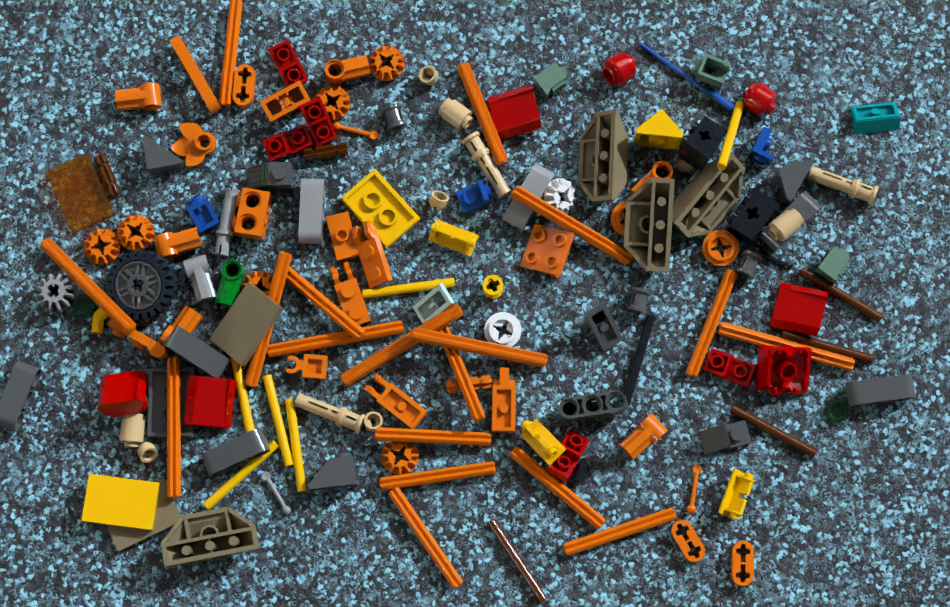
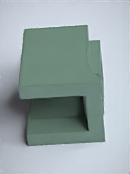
[693,53,731,90]
[533,62,570,101]
[815,246,850,285]

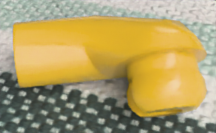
[91,307,108,334]

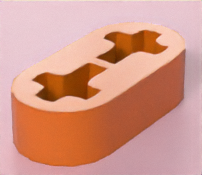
[232,64,256,109]
[671,520,705,563]
[731,541,754,587]

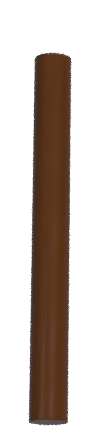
[798,267,883,322]
[781,330,874,364]
[730,405,817,458]
[487,519,548,603]

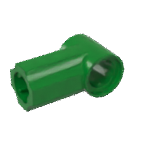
[215,259,246,307]

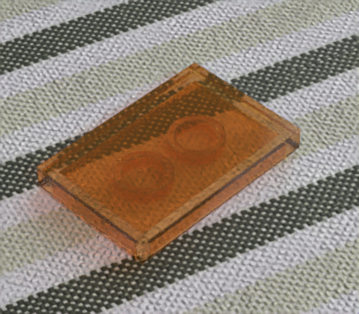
[45,153,116,234]

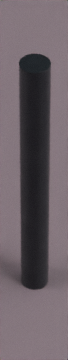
[621,315,656,406]

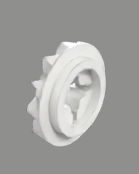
[544,178,577,214]
[484,312,521,347]

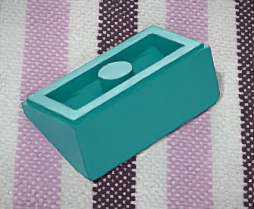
[850,102,901,134]

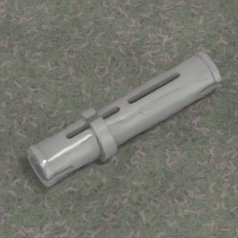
[214,188,240,258]

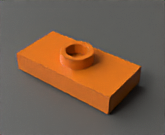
[326,211,359,262]

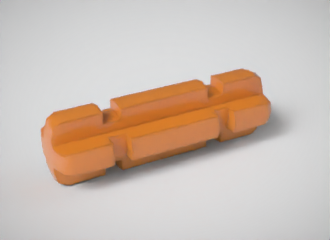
[446,375,492,393]

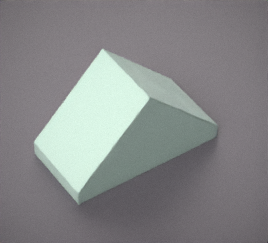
[413,283,455,323]

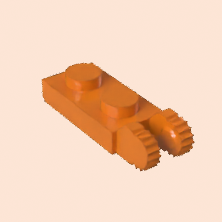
[351,220,393,288]
[330,262,371,326]
[108,319,169,361]
[364,374,428,429]

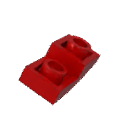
[268,39,308,87]
[299,96,338,147]
[262,124,316,162]
[703,348,757,389]
[546,429,590,483]

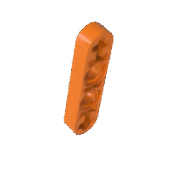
[169,35,222,114]

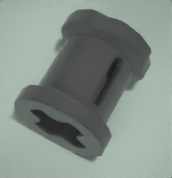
[382,103,408,132]
[735,250,762,280]
[626,287,651,315]

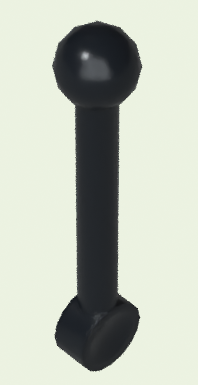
[747,245,792,270]

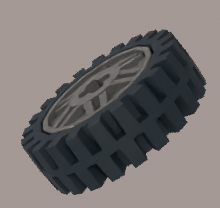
[106,250,178,320]

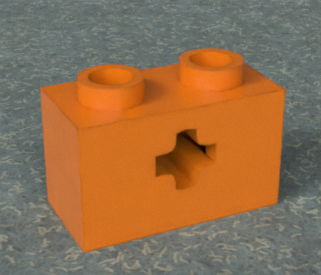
[260,80,311,123]

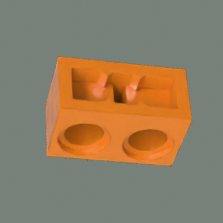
[232,187,273,241]

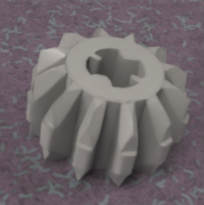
[36,273,76,313]

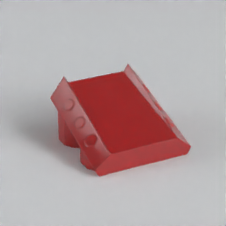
[487,85,541,140]
[769,282,828,336]
[754,345,812,395]
[97,371,148,417]
[183,376,236,429]

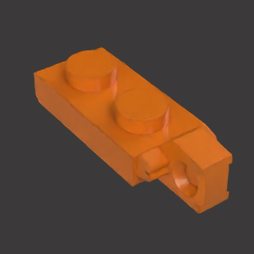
[492,367,516,433]

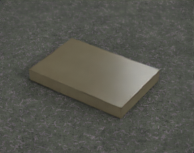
[210,282,284,366]
[106,478,181,552]

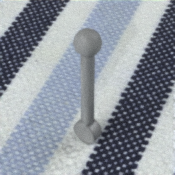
[261,471,291,515]

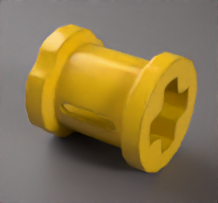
[482,275,503,300]

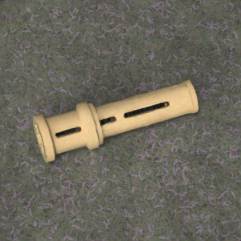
[461,131,511,198]
[807,166,879,206]
[294,393,365,435]

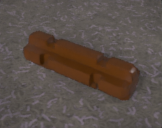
[303,142,348,162]
[94,154,121,198]

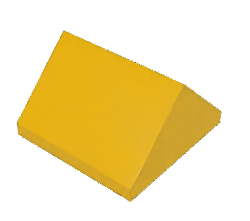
[633,109,683,150]

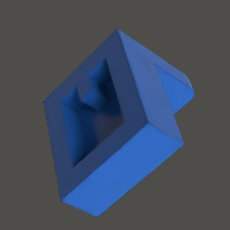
[749,127,774,166]
[456,180,492,214]
[185,194,220,233]

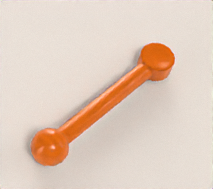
[333,122,379,141]
[686,465,702,514]

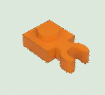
[286,354,328,380]

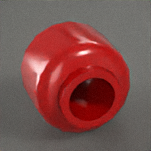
[602,52,637,86]
[742,83,777,117]

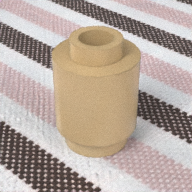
[438,98,473,130]
[768,208,804,242]
[120,414,145,448]

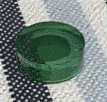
[72,295,97,319]
[824,398,849,423]

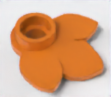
[171,123,216,167]

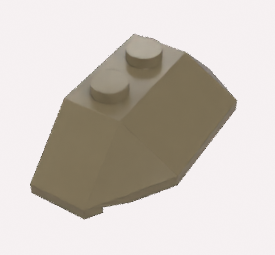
[578,109,628,202]
[672,153,745,238]
[624,178,675,272]
[161,506,260,567]

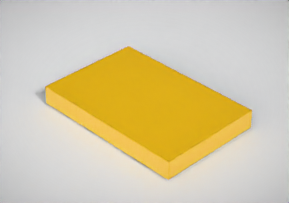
[341,169,421,250]
[81,474,160,530]

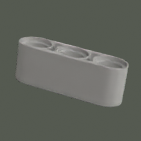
[503,163,556,231]
[298,178,325,244]

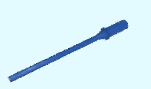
[639,43,735,113]

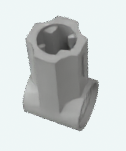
[183,254,216,303]

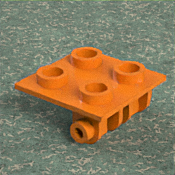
[520,224,575,279]

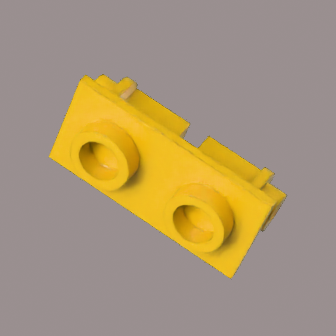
[428,219,479,257]
[520,418,566,466]
[718,468,755,520]

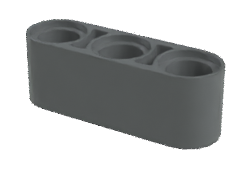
[759,191,822,252]
[163,325,231,378]
[0,361,41,432]
[845,374,916,407]
[559,390,628,422]
[201,428,270,478]

